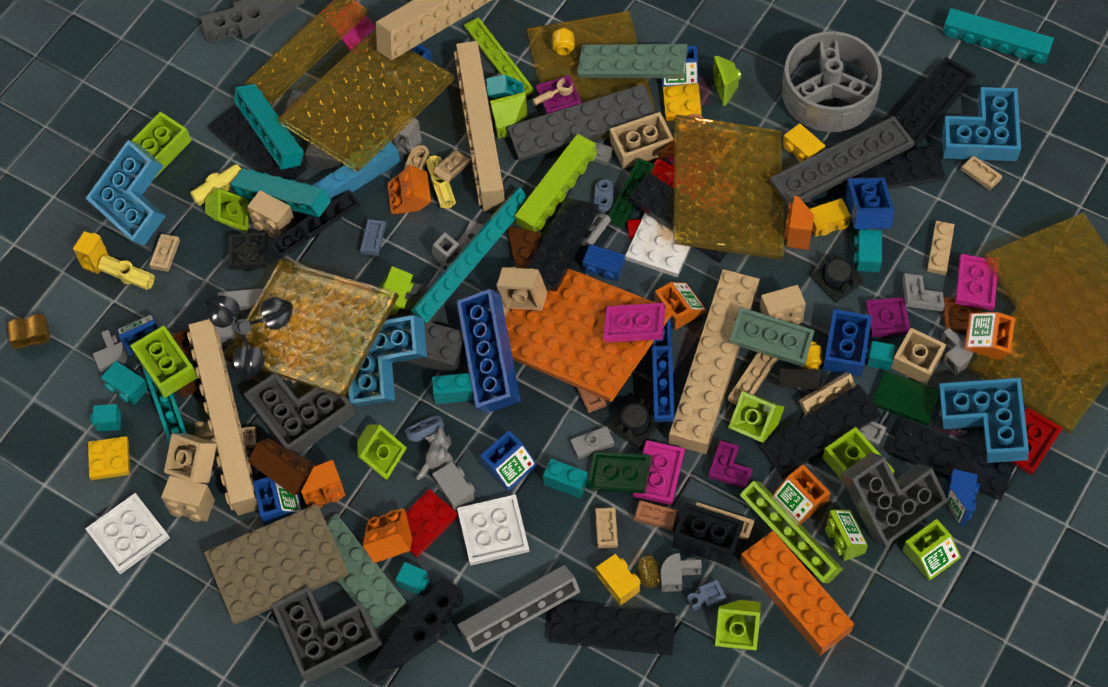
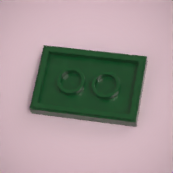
[873,370,940,426]
[587,452,652,494]

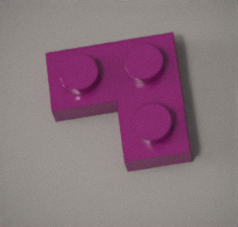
[708,440,753,489]

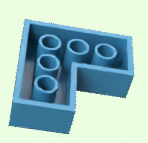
[942,87,1021,161]
[86,140,166,245]
[344,315,427,406]
[940,378,1029,463]

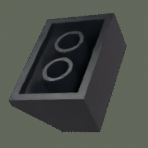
[672,503,744,567]

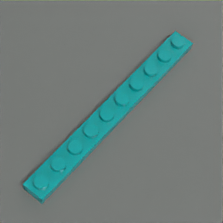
[411,187,528,324]

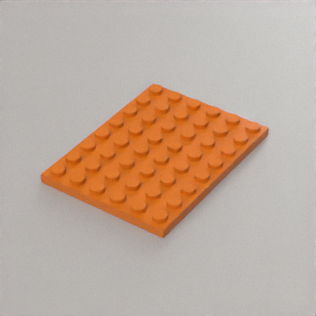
[505,269,673,402]

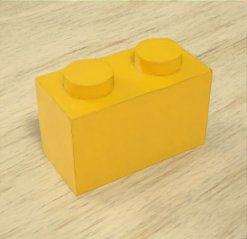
[783,123,825,163]
[810,198,851,237]
[73,231,109,274]
[596,554,641,606]

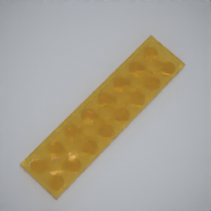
[244,0,368,105]

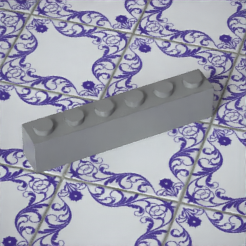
[457,565,580,652]

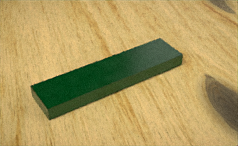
[608,158,655,229]

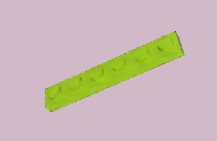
[464,17,534,97]

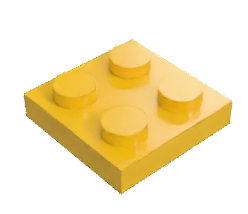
[663,83,702,121]
[88,436,130,480]

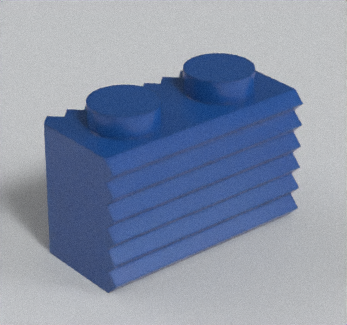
[583,244,626,281]

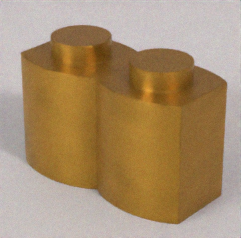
[7,314,51,349]

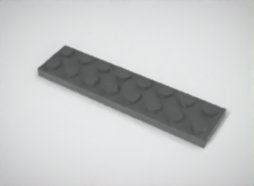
[507,84,655,161]
[769,116,915,208]

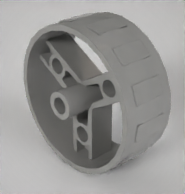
[782,31,882,132]

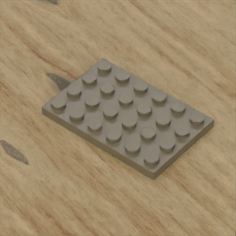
[204,504,349,625]

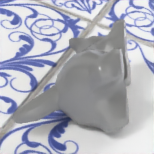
[416,427,454,480]

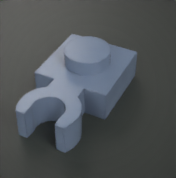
[687,580,726,611]

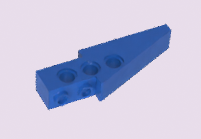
[651,317,674,422]

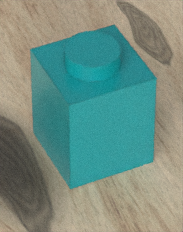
[865,341,895,371]
[90,404,122,431]
[395,562,429,596]

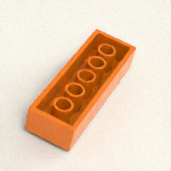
[740,531,854,656]

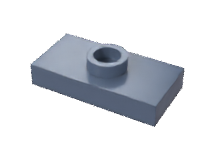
[360,219,386,256]

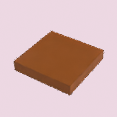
[942,297,982,333]

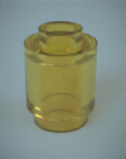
[637,556,661,588]

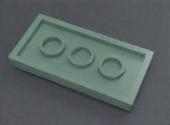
[729,307,815,367]

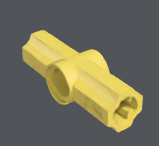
[426,155,456,209]
[190,164,241,206]
[98,255,155,290]

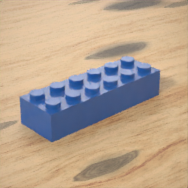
[457,289,521,413]

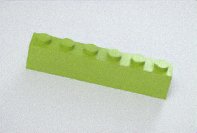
[515,134,597,232]
[740,481,843,583]

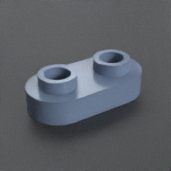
[594,179,613,214]
[405,416,444,442]

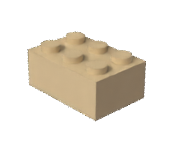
[610,112,674,169]

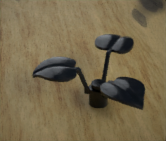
[204,296,293,381]

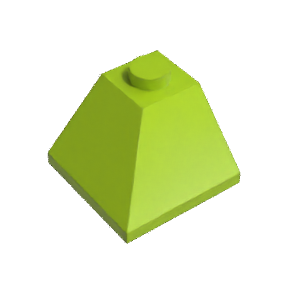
[713,56,741,106]
[490,92,527,139]
[205,188,249,232]
[728,391,785,442]
[358,425,407,480]
[715,600,761,650]

